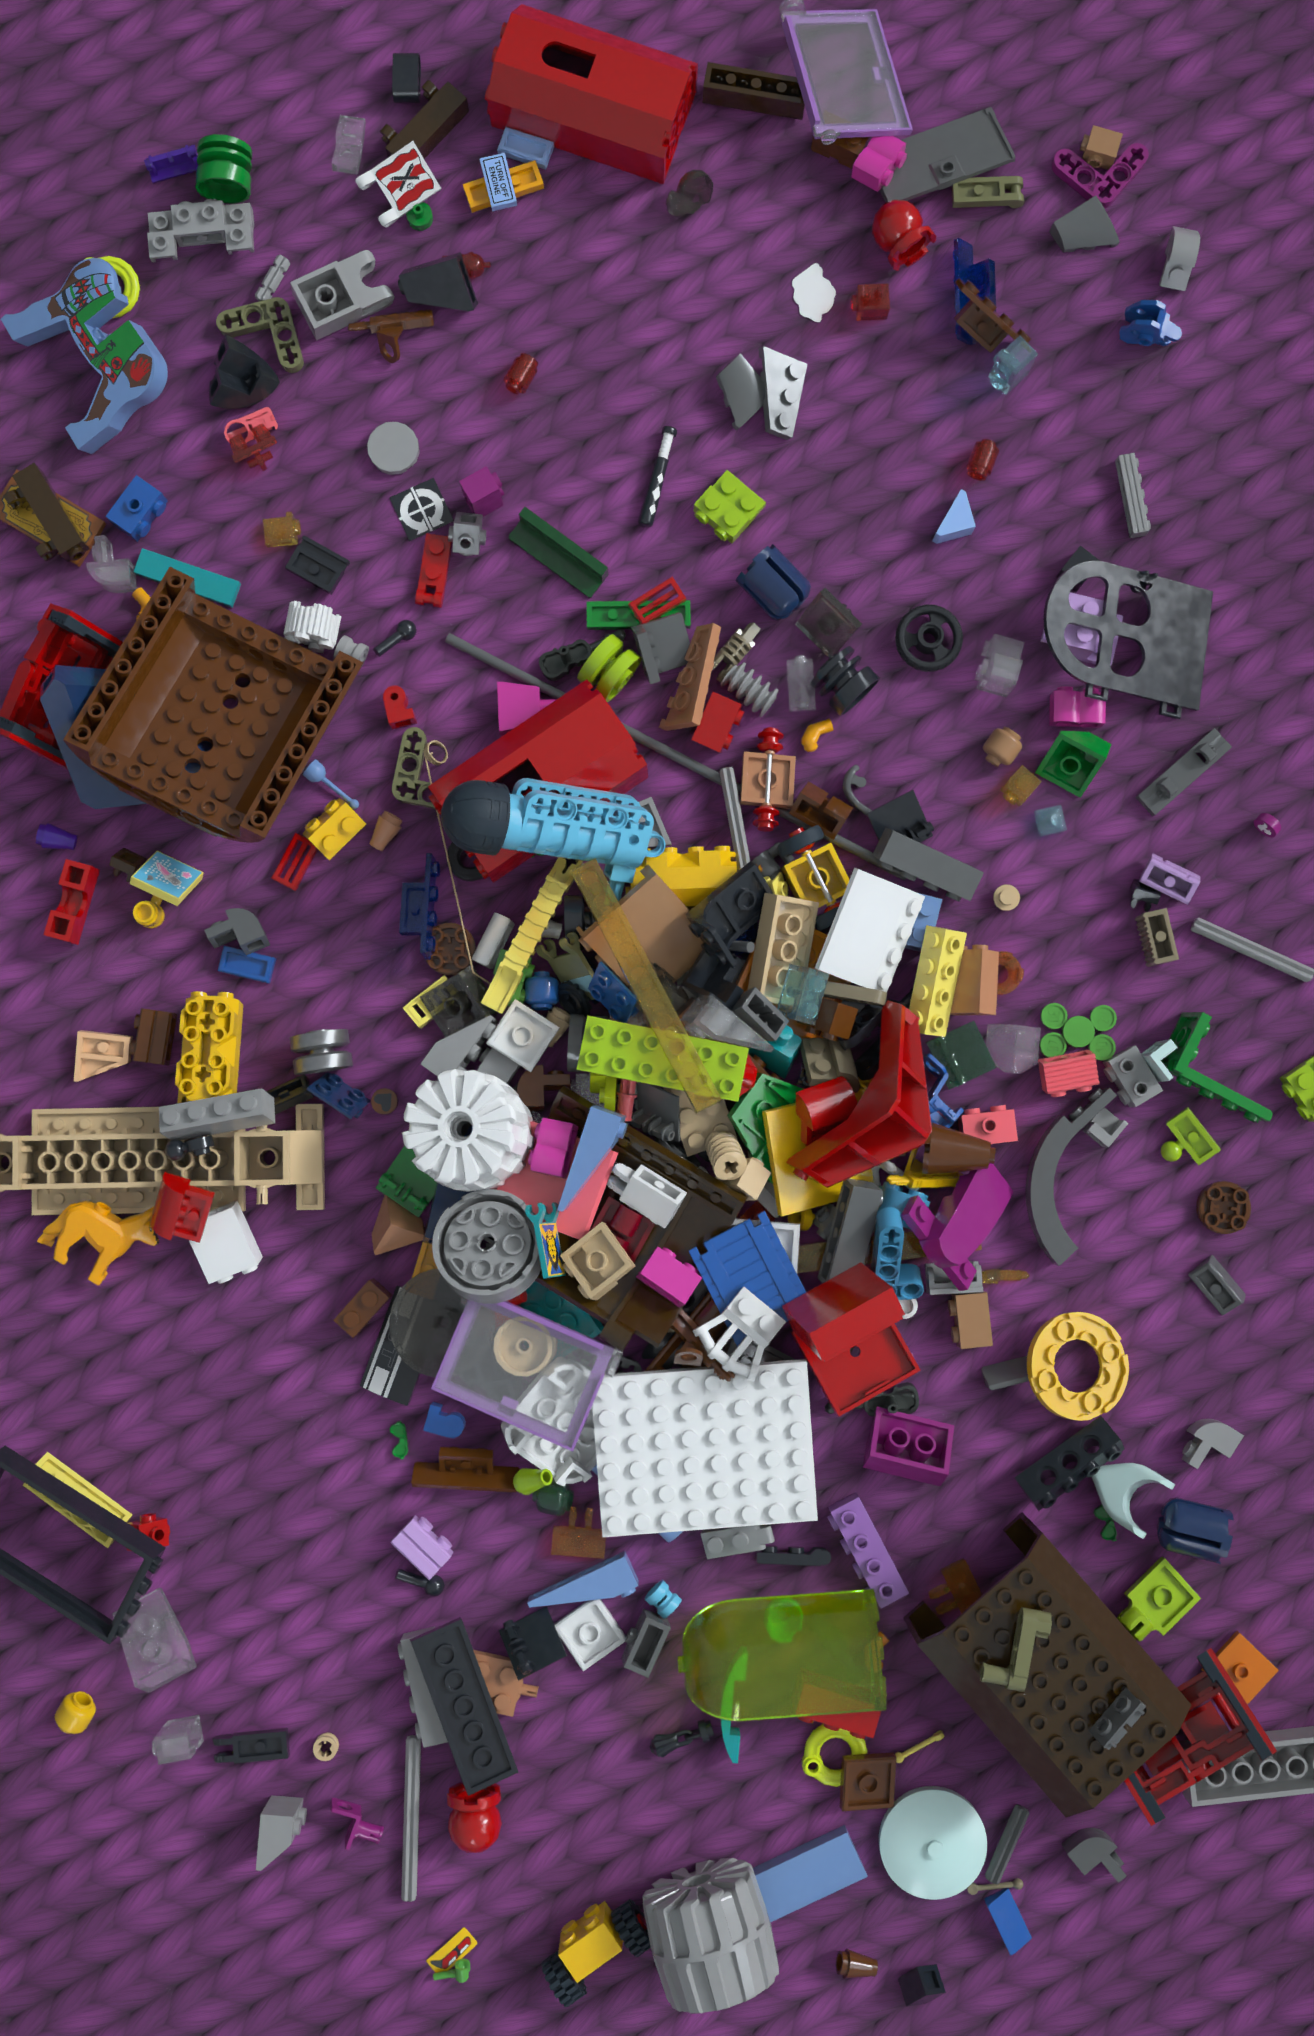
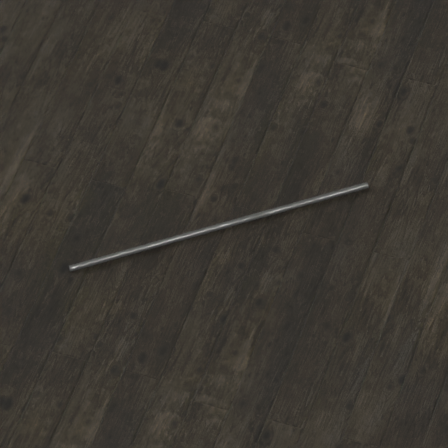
[445,633,906,881]

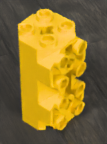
[625,846,737,909]
[175,991,243,1104]

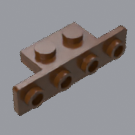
[954,278,1033,354]
[411,1446,520,1492]

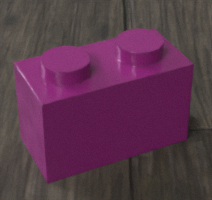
[459,466,505,517]

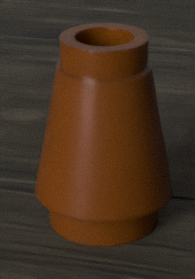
[836,1949,878,1979]

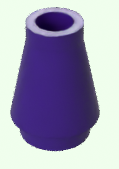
[36,823,78,850]

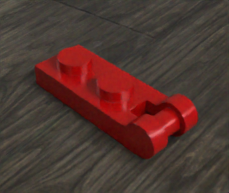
[415,533,453,608]

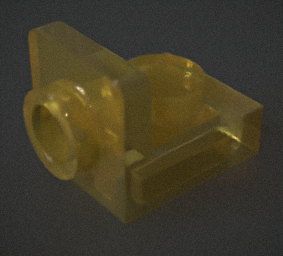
[263,512,301,548]
[1000,765,1042,807]

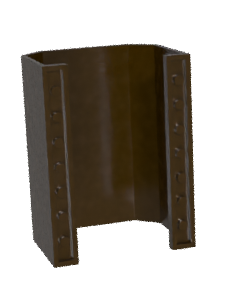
[903,1512,1191,1818]

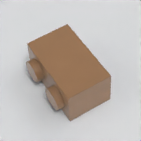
[948,1291,993,1349]

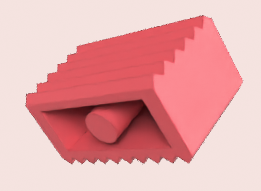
[1038,1050,1100,1097]

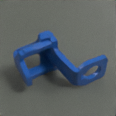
[923,1053,964,1128]

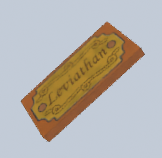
[0,469,107,567]

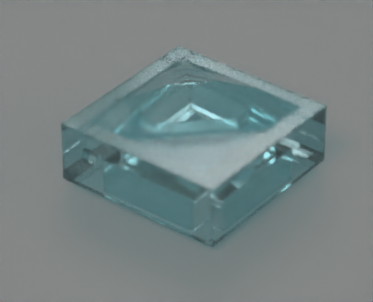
[1034,805,1067,837]

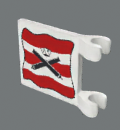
[355,141,441,227]

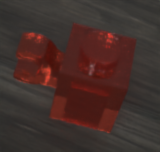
[851,283,890,321]

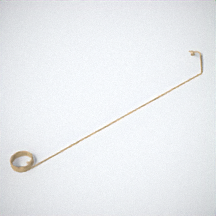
[423,740,491,984]

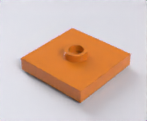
[1201,1631,1279,1705]

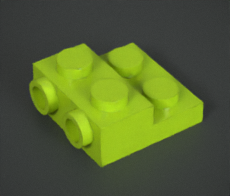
[693,470,766,544]
[1279,1055,1314,1122]

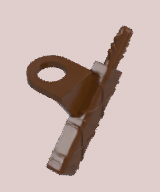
[348,309,434,363]
[671,1310,735,1382]

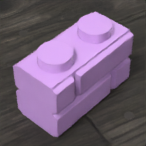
[1139,853,1200,905]
[390,1515,453,1580]

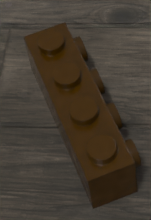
[702,62,805,120]

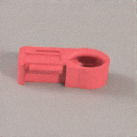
[224,407,278,446]

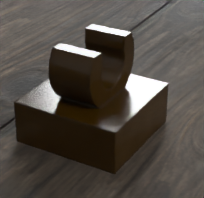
[109,848,147,882]

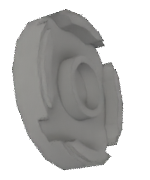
[367,422,420,475]

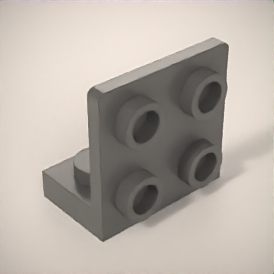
[631,612,690,684]

